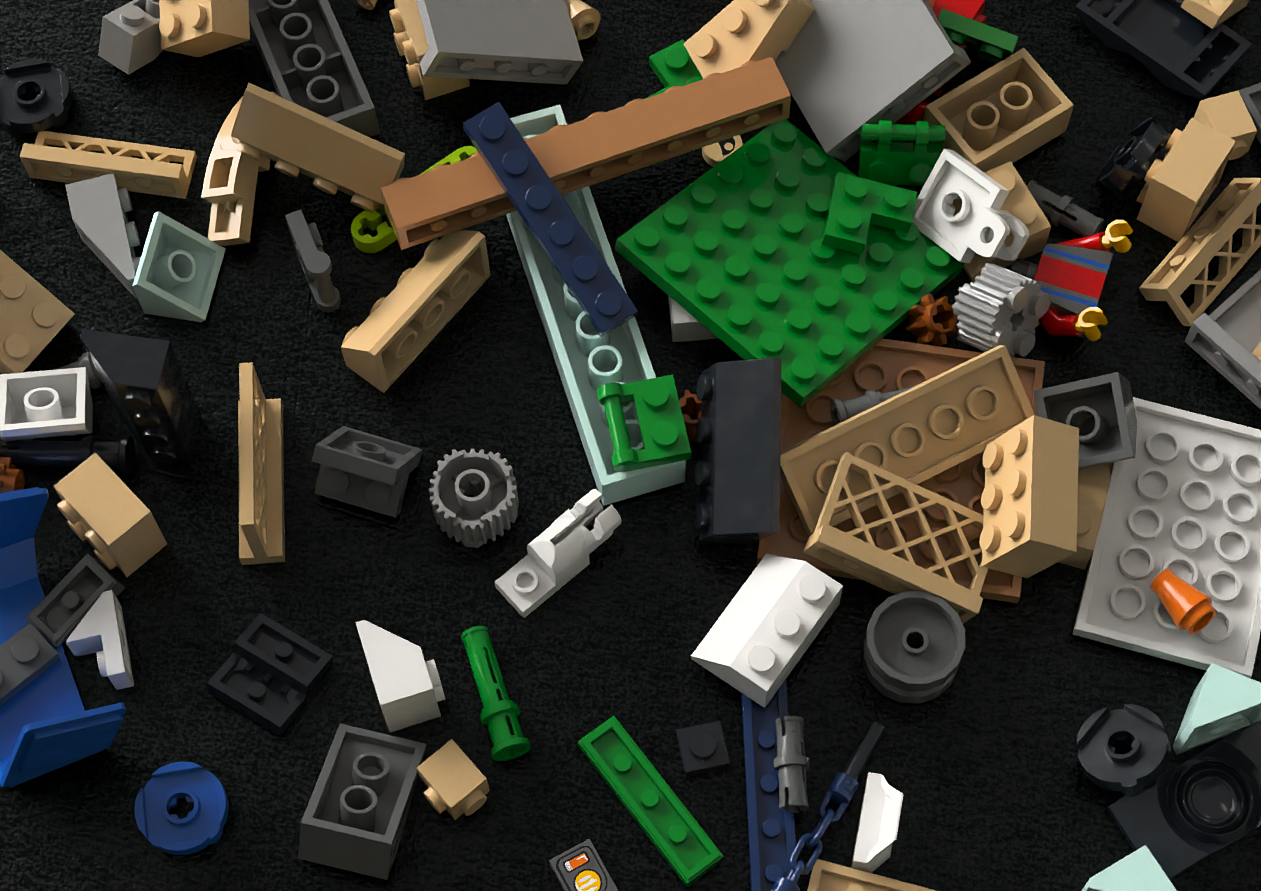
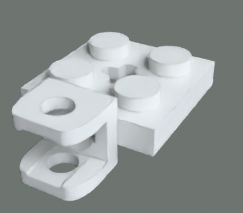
[912,148,1029,263]

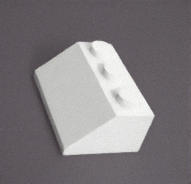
[691,554,843,708]

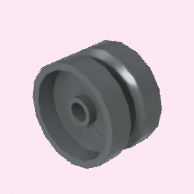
[862,591,965,704]

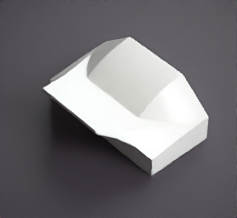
[851,772,903,873]

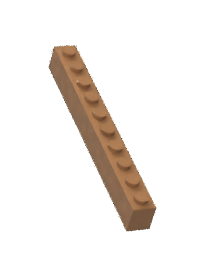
[381,56,791,250]

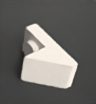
[66,590,134,690]

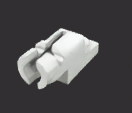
[495,489,622,618]

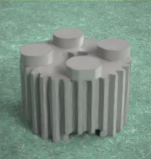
[952,263,1050,357]
[429,449,519,548]

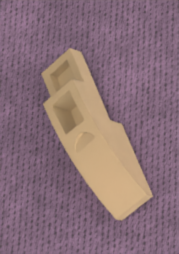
[201,92,278,246]

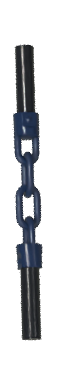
[771,721,886,891]

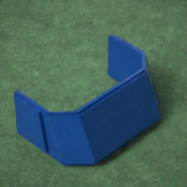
[0,487,126,788]

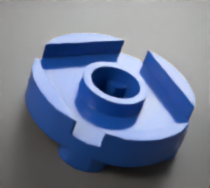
[134,762,229,855]

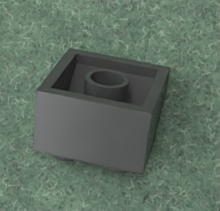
[1034,372,1137,470]

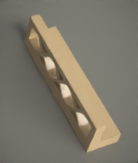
[20,131,197,199]
[1139,178,1261,326]

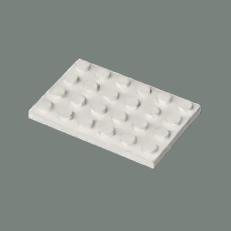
[1073,397,1261,678]

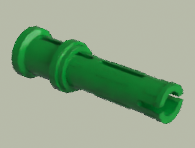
[461,626,531,761]

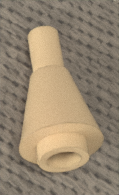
[565,0,601,41]

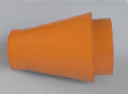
[1150,569,1217,635]

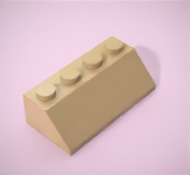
[230,83,405,212]
[341,230,491,393]

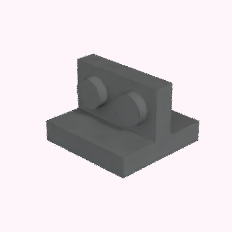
[312,426,423,517]

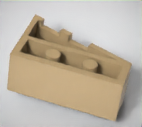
[684,0,815,78]

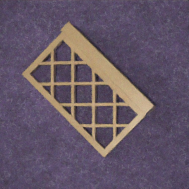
[238,362,285,565]
[803,452,988,624]

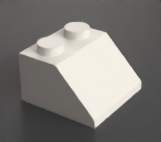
[0,367,93,441]
[356,620,445,732]

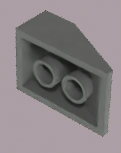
[298,723,427,880]

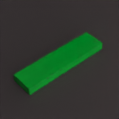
[578,716,724,887]

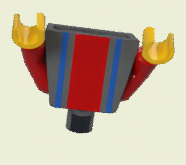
[1011,220,1133,341]

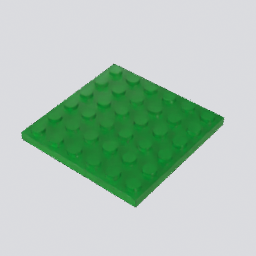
[615,119,964,408]

